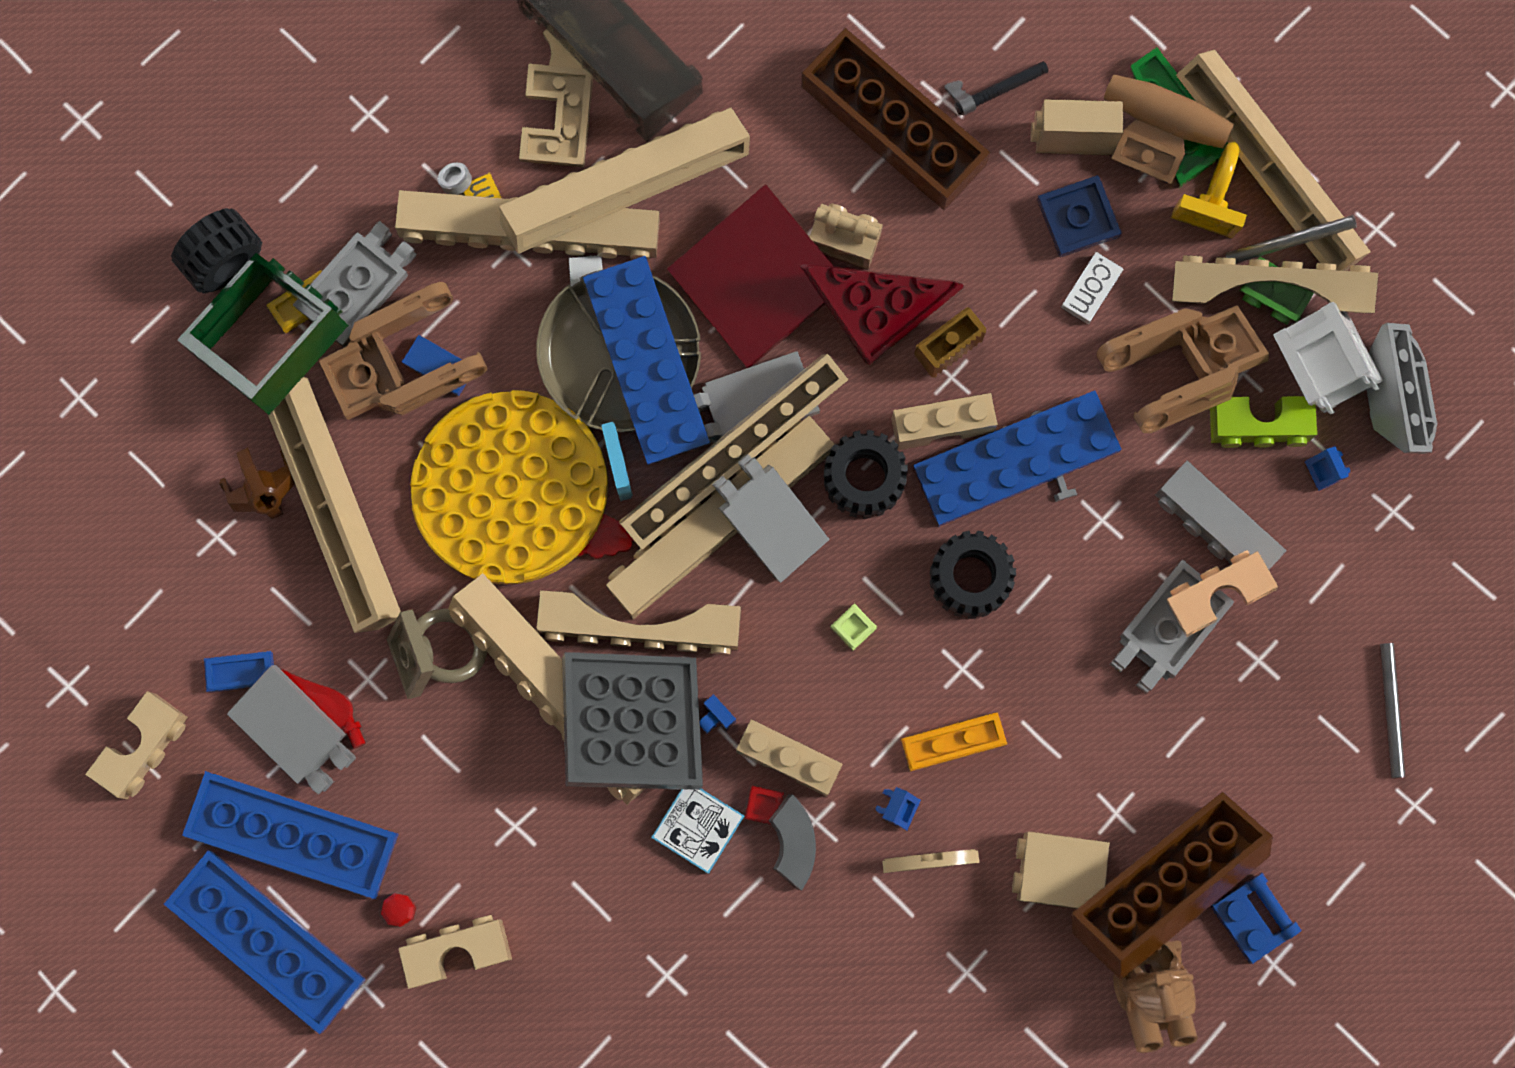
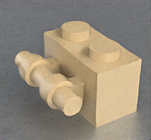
[809,204,883,269]

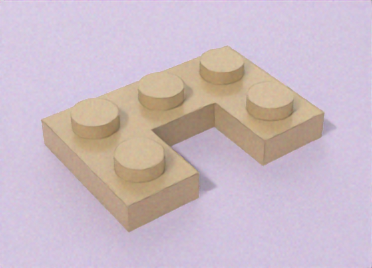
[519,64,594,167]

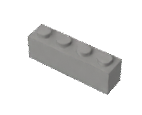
[1155,461,1287,569]

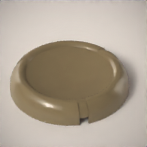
[536,269,701,432]

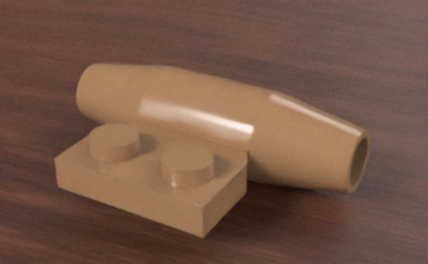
[1104,75,1234,185]

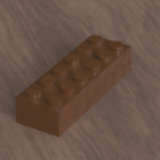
[801,28,990,210]
[1072,791,1273,980]

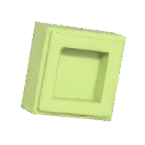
[830,603,877,651]

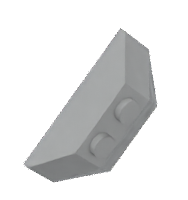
[1366,323,1437,454]

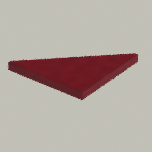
[800,263,964,365]

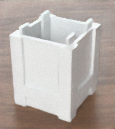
[1273,302,1383,414]

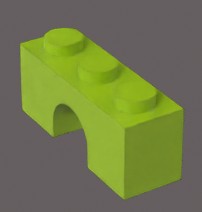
[1210,396,1317,448]

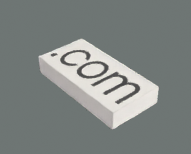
[1061,252,1123,325]

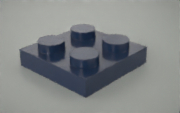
[1037,175,1122,258]

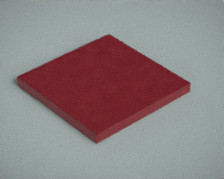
[667,184,834,368]

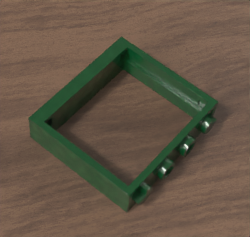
[177,253,349,415]

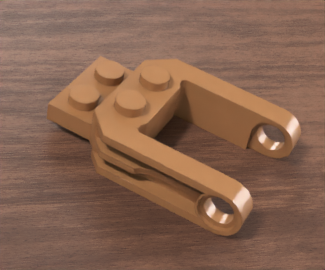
[319,282,488,420]
[1096,305,1269,433]

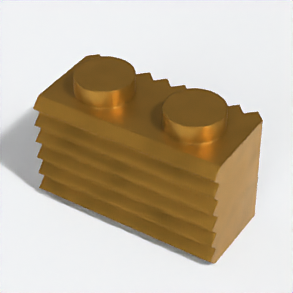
[914,307,986,378]

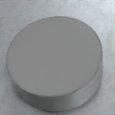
[438,162,472,195]

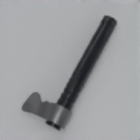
[944,61,1049,116]

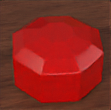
[381,893,416,927]

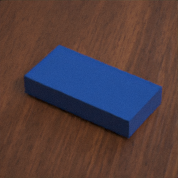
[402,335,466,397]
[204,651,274,693]

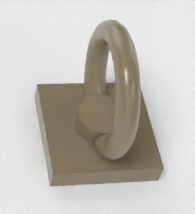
[387,609,487,699]

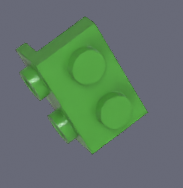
[1239,256,1314,325]

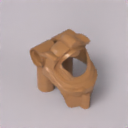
[1113,941,1198,1053]

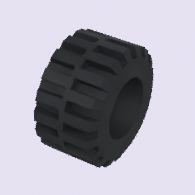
[171,208,262,294]
[823,430,908,519]
[929,531,1016,619]

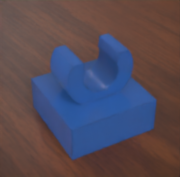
[1305,446,1351,491]
[699,694,736,734]
[875,787,921,831]

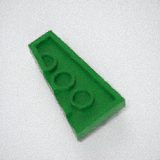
[1130,47,1228,188]

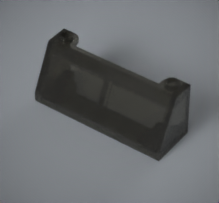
[517,0,703,142]

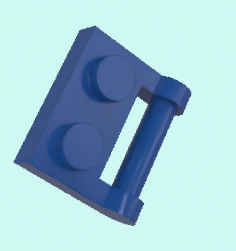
[1210,872,1302,964]

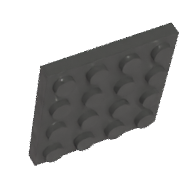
[562,652,703,790]

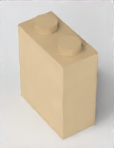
[1031,99,1123,155]
[1012,832,1109,909]

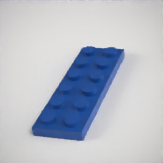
[583,256,710,465]
[913,390,1122,527]
[182,771,398,899]
[164,850,366,1034]

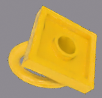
[1171,142,1247,238]

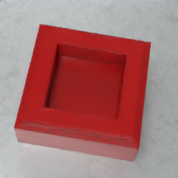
[744,786,784,825]

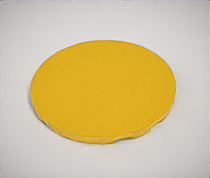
[410,390,608,585]

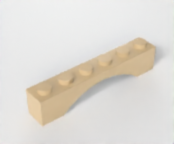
[1172,256,1378,314]
[537,590,741,655]

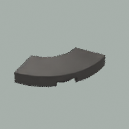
[769,794,816,891]

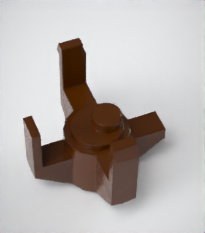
[219,447,295,519]

